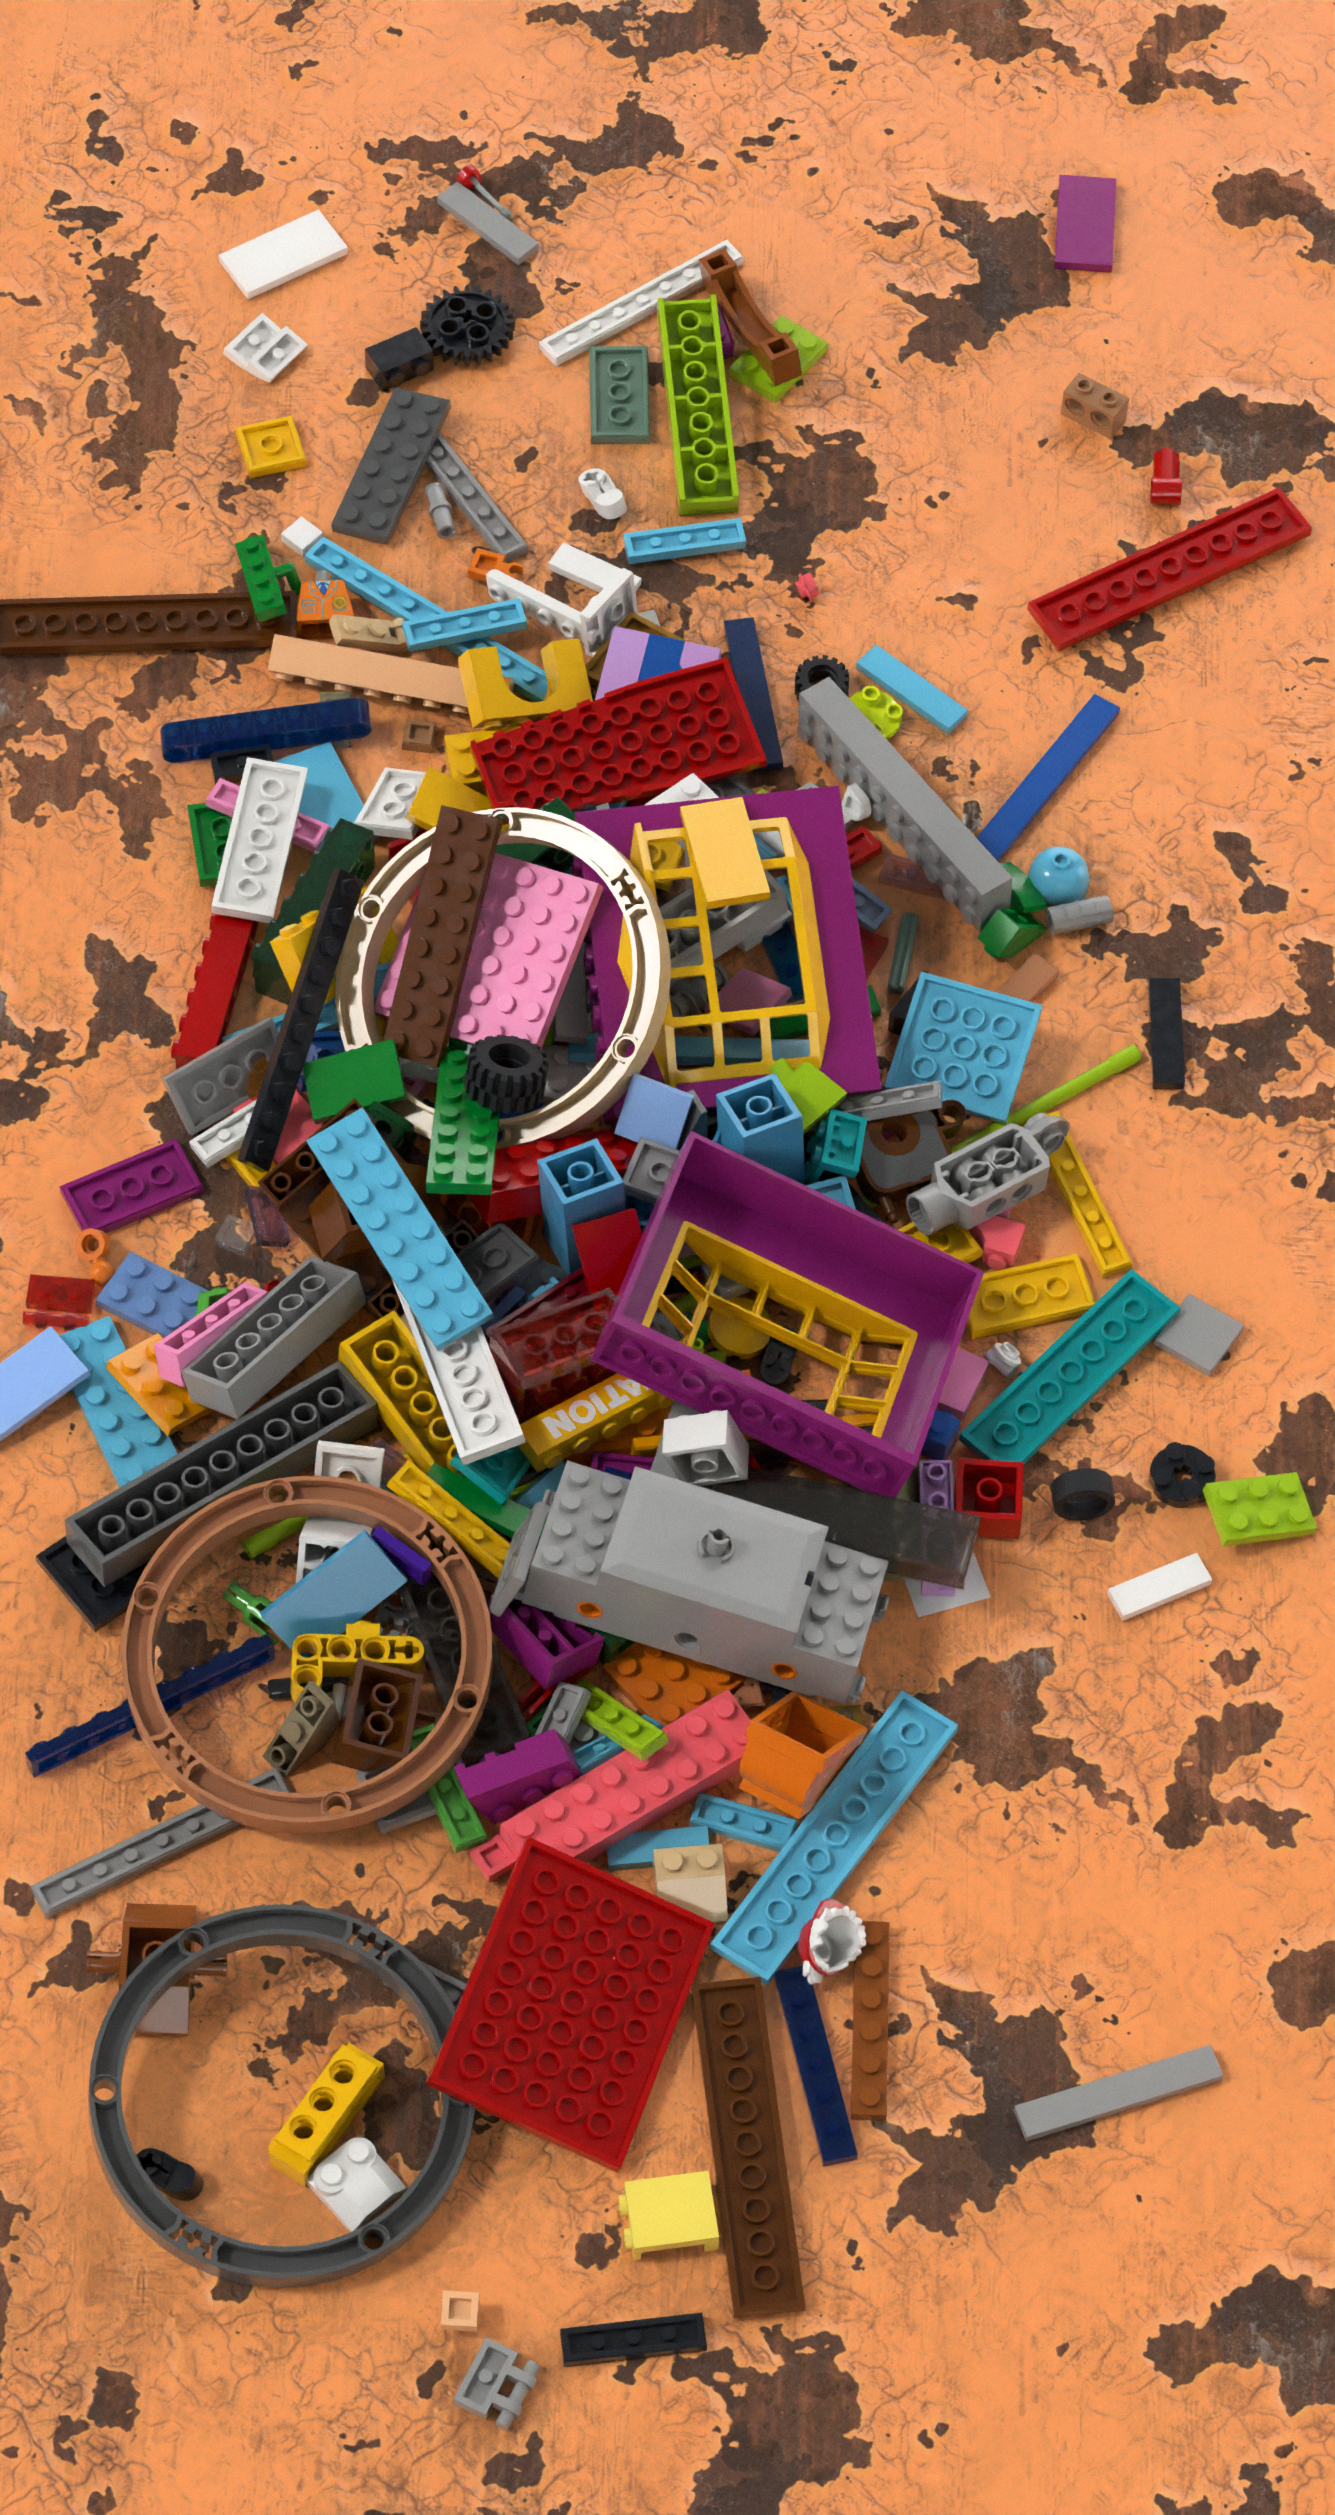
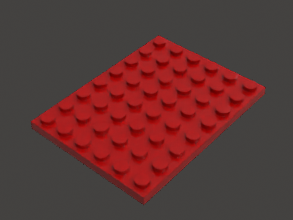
[426,1836,715,2172]

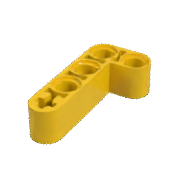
[290,1634,424,1703]

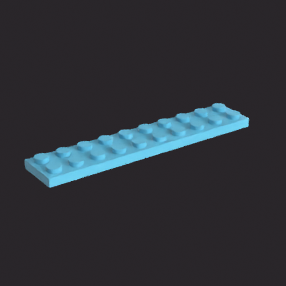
[710,1690,958,1986]

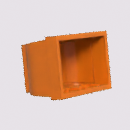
[739,1691,868,1819]

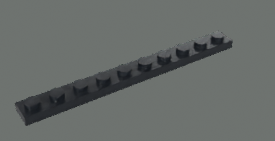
[237,868,365,1173]

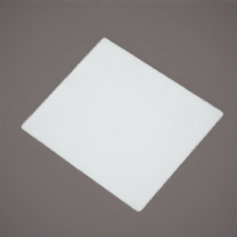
[904,1544,990,1617]

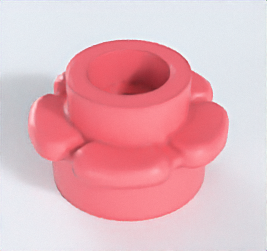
[795,572,820,601]

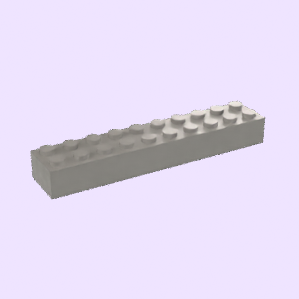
[797,677,1013,932]

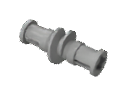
[670,962,728,1017]

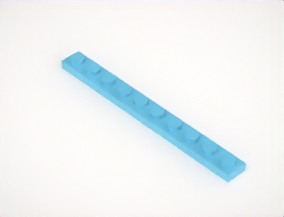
[304,537,547,702]

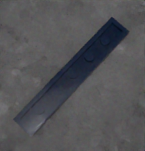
[724,617,783,772]

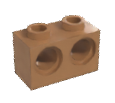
[1061,373,1129,439]

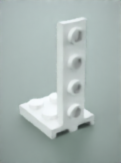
[486,568,638,657]

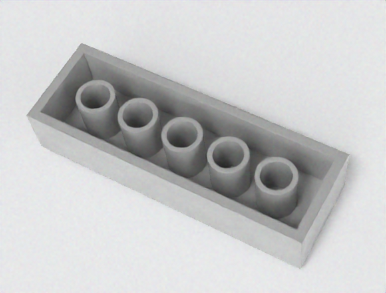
[181,1256,367,1419]

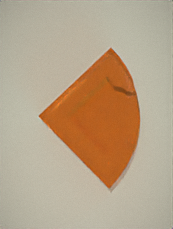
[246,1057,269,1100]

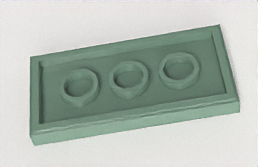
[589,346,650,444]

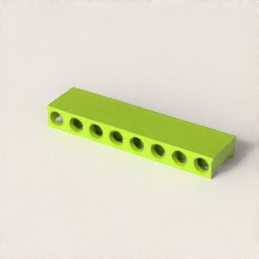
[657,294,739,516]

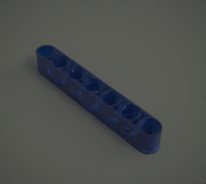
[160,698,372,763]

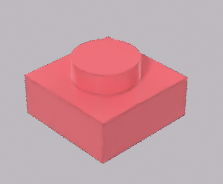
[470,1834,517,1883]

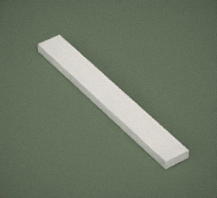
[539,240,744,367]

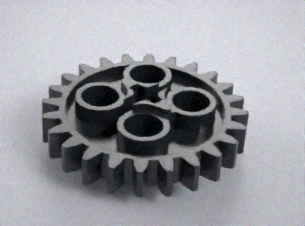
[420,285,515,367]

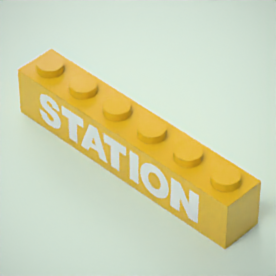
[519,1339,692,1473]

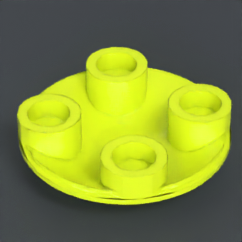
[849,686,903,739]

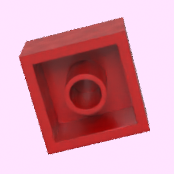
[954,1458,1024,1539]

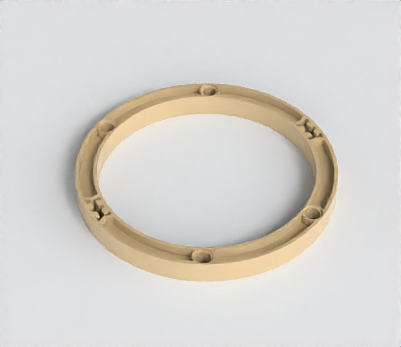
[335,808,671,1149]

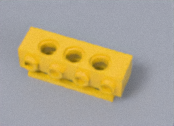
[268,2043,385,2188]

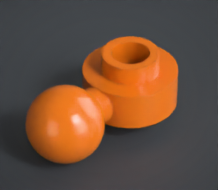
[76,1228,115,1286]

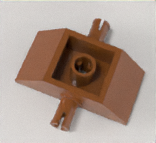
[86,1903,227,2036]

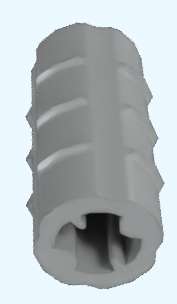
[1046,895,1113,935]

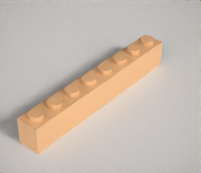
[268,634,515,714]

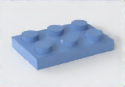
[96,1251,208,1338]

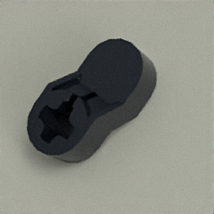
[760,1326,798,1386]
[136,2148,204,2201]

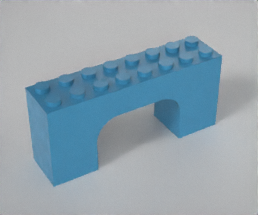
[537,1073,805,1276]

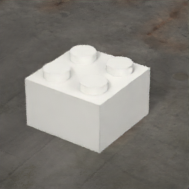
[662,1410,749,1486]

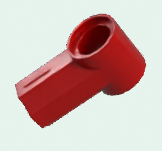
[1150,448,1182,505]

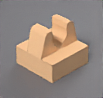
[441,2290,479,2332]

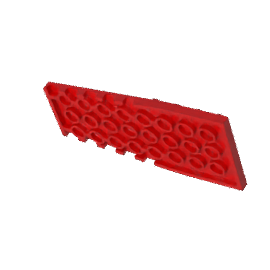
[470,657,767,825]

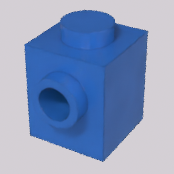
[920,1409,961,1460]

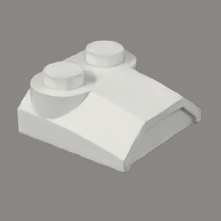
[307,2136,407,2232]

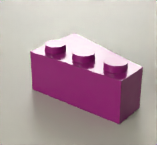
[488,1594,605,1690]
[454,1728,582,1825]

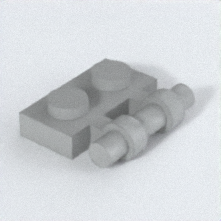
[453,2338,540,2430]

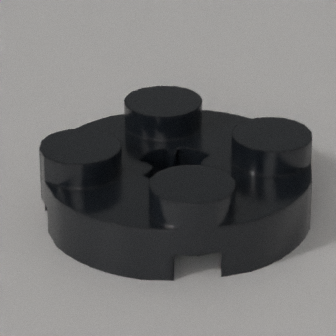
[1149,1442,1216,1508]

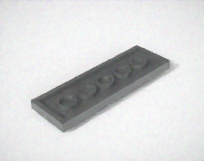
[331,387,451,545]

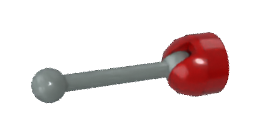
[456,164,511,219]

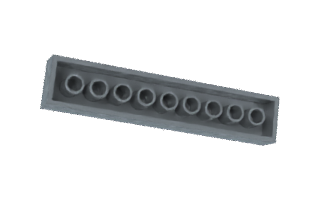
[65,1361,378,1587]

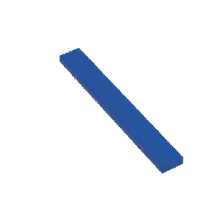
[976,694,1120,862]

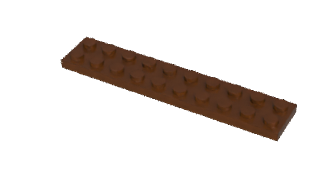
[0,591,297,655]
[691,1977,805,2318]

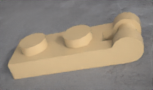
[329,614,409,653]

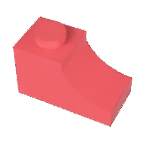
[968,1216,1026,1270]

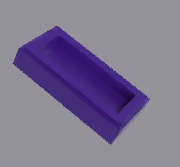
[371,1526,432,1585]

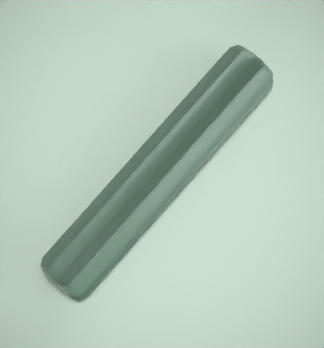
[887,912,919,995]

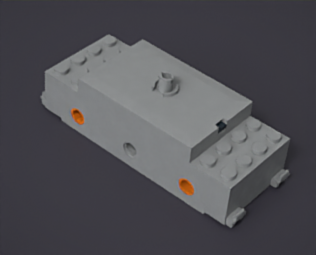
[514,1460,890,1705]

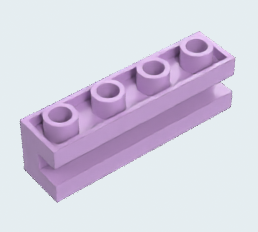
[918,1460,957,1596]

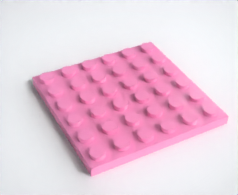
[374,853,604,1050]

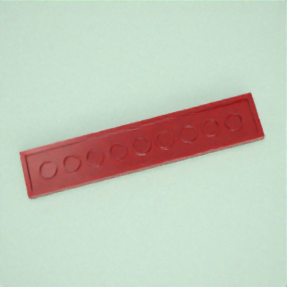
[1027,487,1312,651]

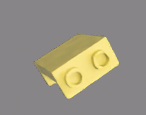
[618,2171,719,2260]

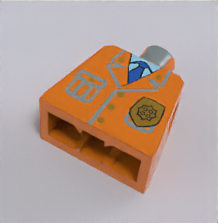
[296,570,354,639]

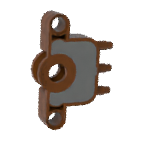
[822,1099,966,1224]

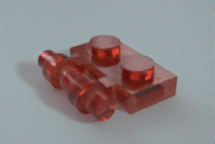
[23,1274,96,1331]

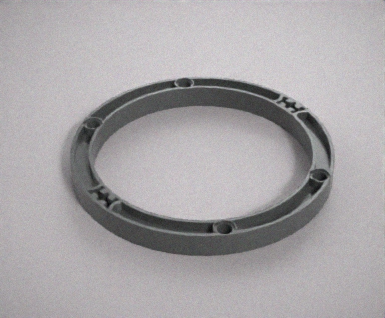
[88,1904,475,2288]

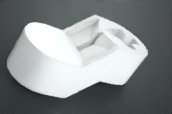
[579,468,627,519]

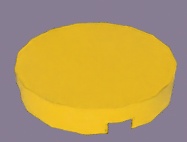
[708,1297,772,1359]

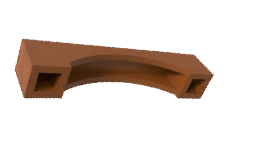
[699,249,802,386]

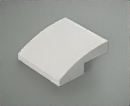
[223,313,308,383]

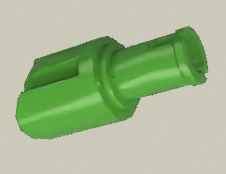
[223,1581,279,1646]

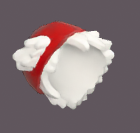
[798,1898,866,1985]

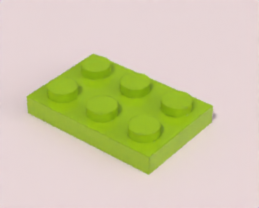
[729,315,828,403]
[1203,1472,1317,1547]

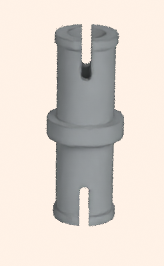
[425,482,456,539]

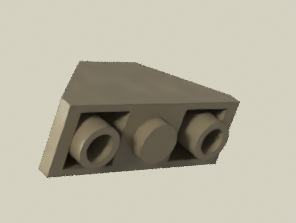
[262,1680,340,1779]

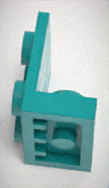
[804,1108,867,1186]

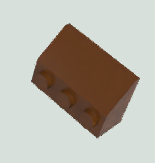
[332,1658,423,1772]

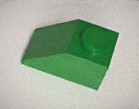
[977,908,1048,958]

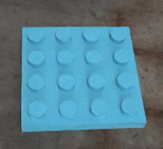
[884,972,1043,1125]

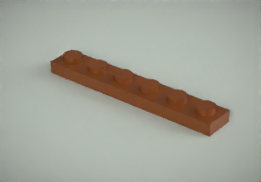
[851,1921,890,2121]

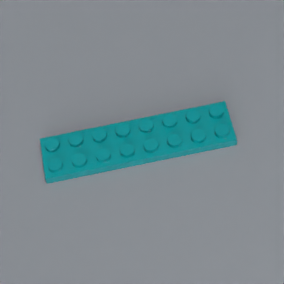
[959,1269,1180,1464]

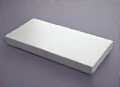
[219,209,348,299]

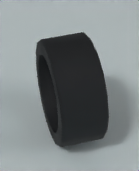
[1050,1468,1115,1521]

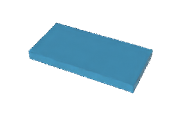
[260,1530,408,1658]

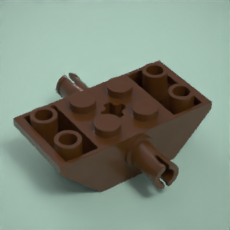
[308,1161,448,1267]

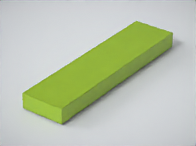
[576,1679,669,1761]

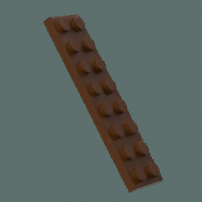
[383,805,503,1068]

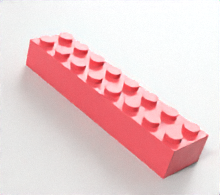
[500,1689,751,1863]

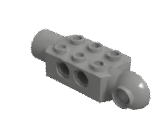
[906,1113,1070,1235]

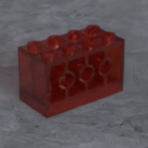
[489,1287,617,1424]

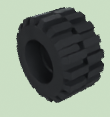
[464,1035,549,1114]

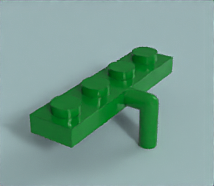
[235,534,301,623]

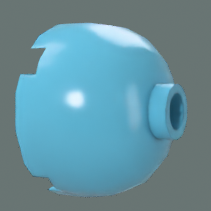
[1028,846,1089,907]

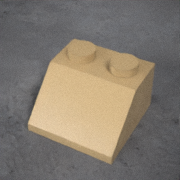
[653,1844,728,1925]

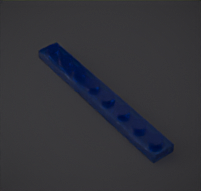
[25,1633,275,1778]

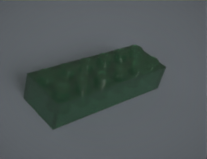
[251,818,375,1005]

